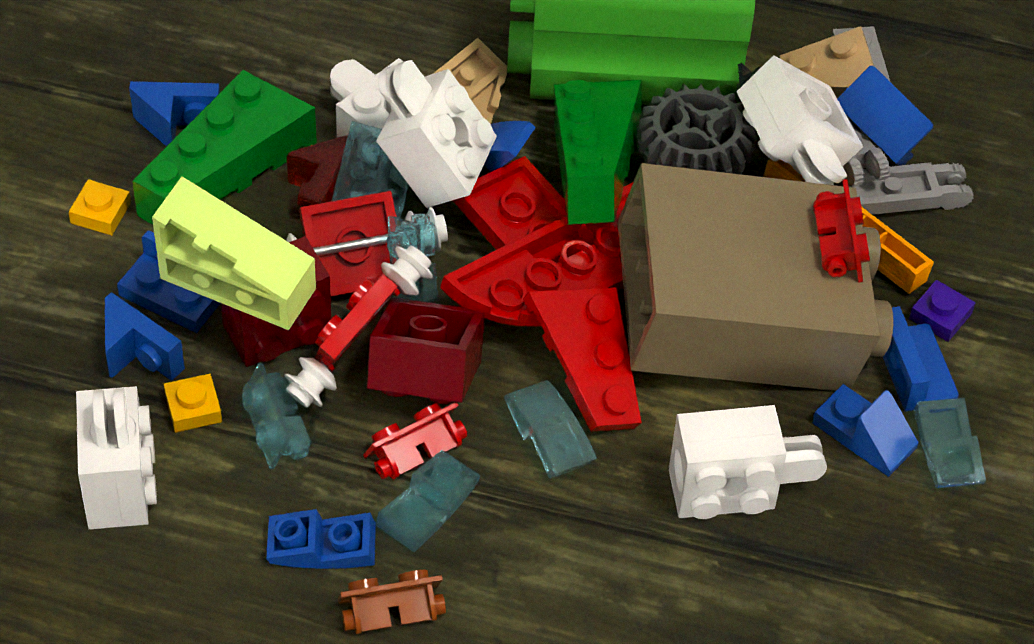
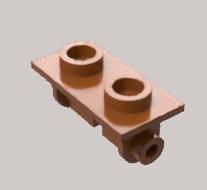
[338,570,446,634]

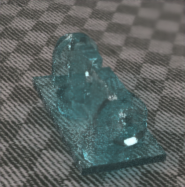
[387,213,438,303]
[242,363,311,469]

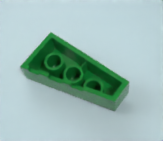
[132,70,317,225]
[554,80,642,225]

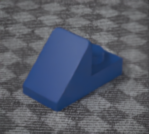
[129,81,220,146]
[105,292,185,381]
[812,384,919,477]

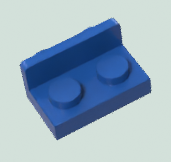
[117,230,221,333]

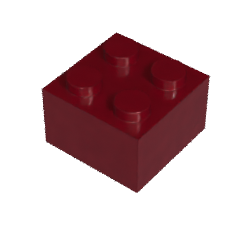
[221,236,332,367]
[367,297,485,404]

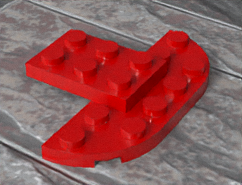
[440,156,634,326]

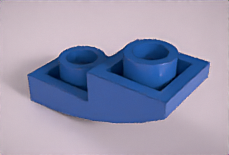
[266,509,376,569]

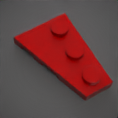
[523,288,642,432]

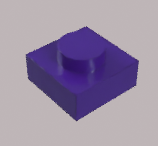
[909,280,976,342]

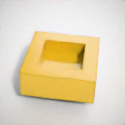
[69,179,131,236]
[163,374,222,433]

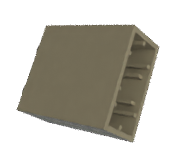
[618,163,893,391]

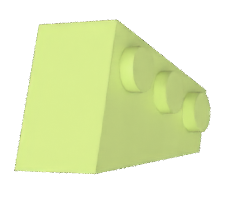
[152,177,316,330]

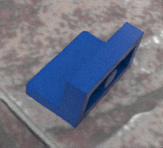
[837,65,934,166]
[883,306,959,412]

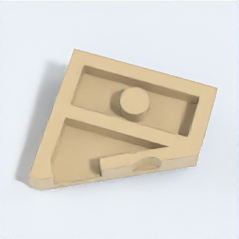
[780,26,874,98]
[433,38,507,124]

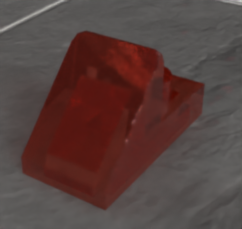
[287,135,355,207]

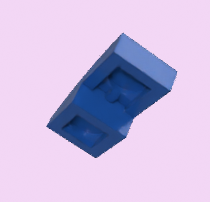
[484,121,536,172]

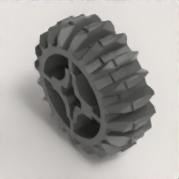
[636,83,758,175]

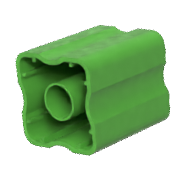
[507,0,755,106]

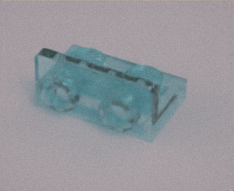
[332,121,409,224]

